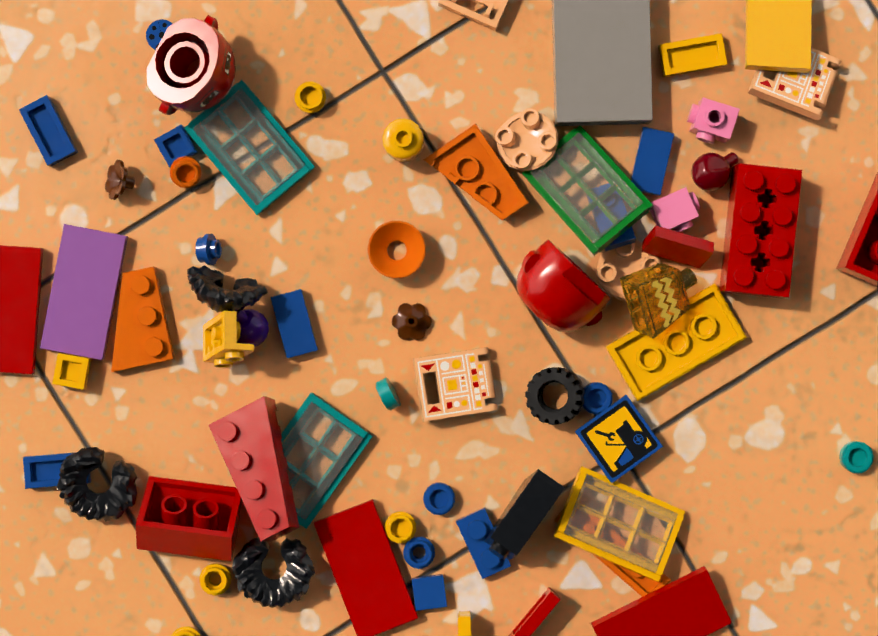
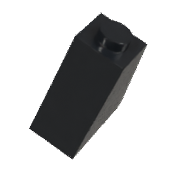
[484,469,565,559]

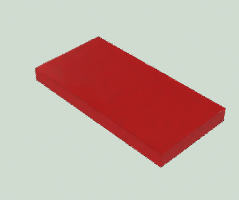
[0,245,43,374]
[314,499,418,636]
[591,566,732,636]

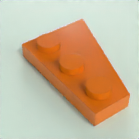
[423,124,529,220]
[111,266,175,372]

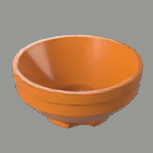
[368,221,426,278]

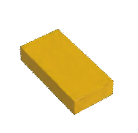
[658,33,727,77]

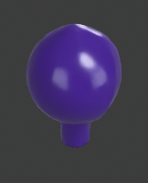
[232,309,269,347]

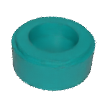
[375,377,401,411]
[839,441,874,473]

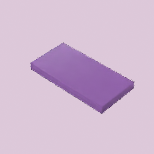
[40,224,128,360]

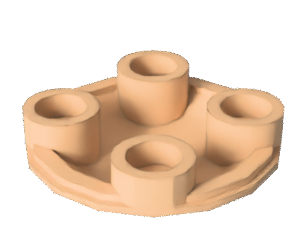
[495,108,558,171]
[597,240,660,301]

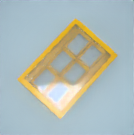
[553,466,685,582]

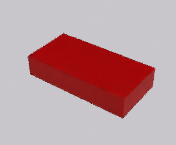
[642,225,714,269]
[508,587,561,636]

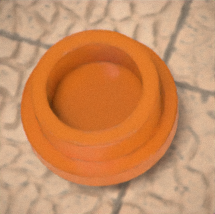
[170,156,202,188]

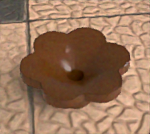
[105,160,135,200]
[392,303,432,340]

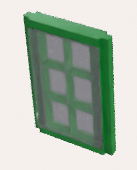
[522,125,654,256]

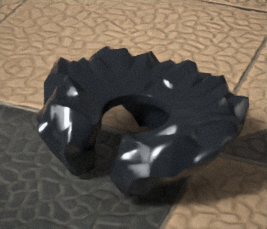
[187,266,268,313]
[57,447,137,521]
[232,537,315,608]

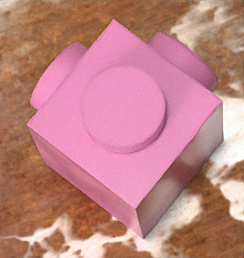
[687,97,740,144]

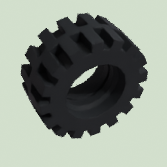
[525,367,585,425]

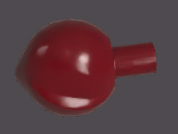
[691,152,738,191]

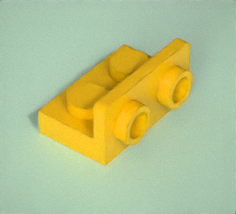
[203,311,254,368]

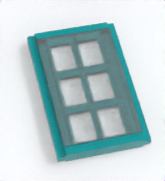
[184,80,315,215]
[281,392,373,529]

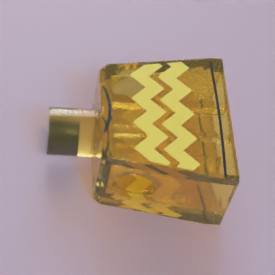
[620,263,697,339]

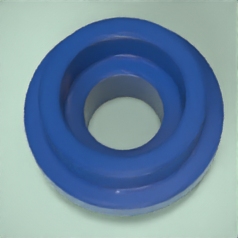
[196,233,222,265]
[403,536,435,569]

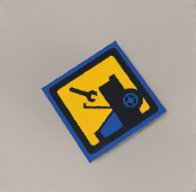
[575,395,663,483]

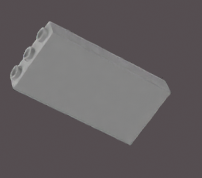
[552,0,653,126]

